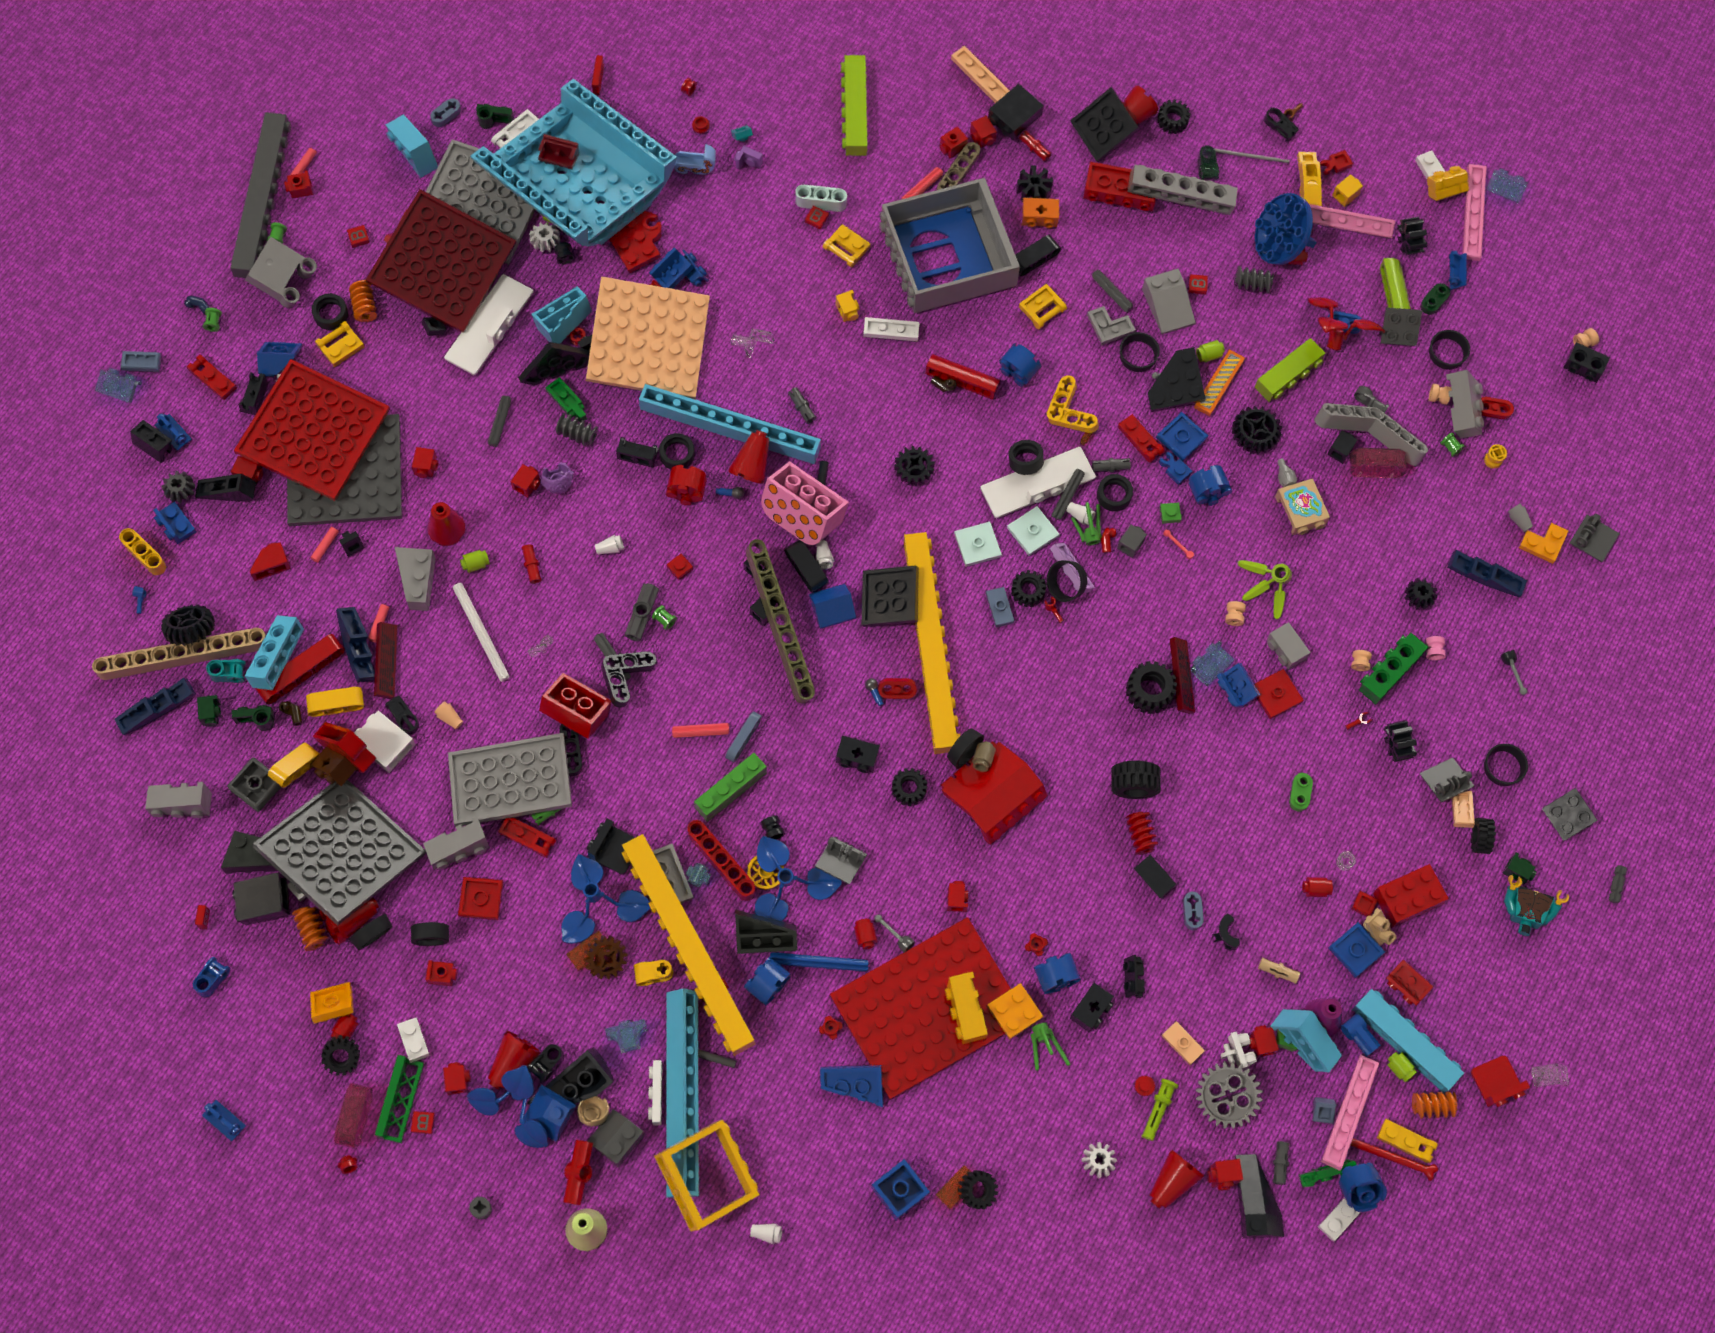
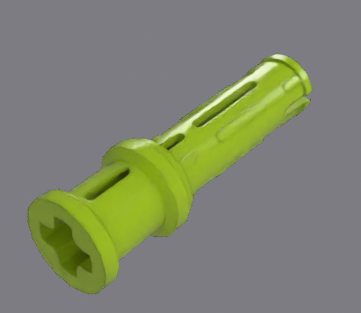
[1142,1078,1178,1141]

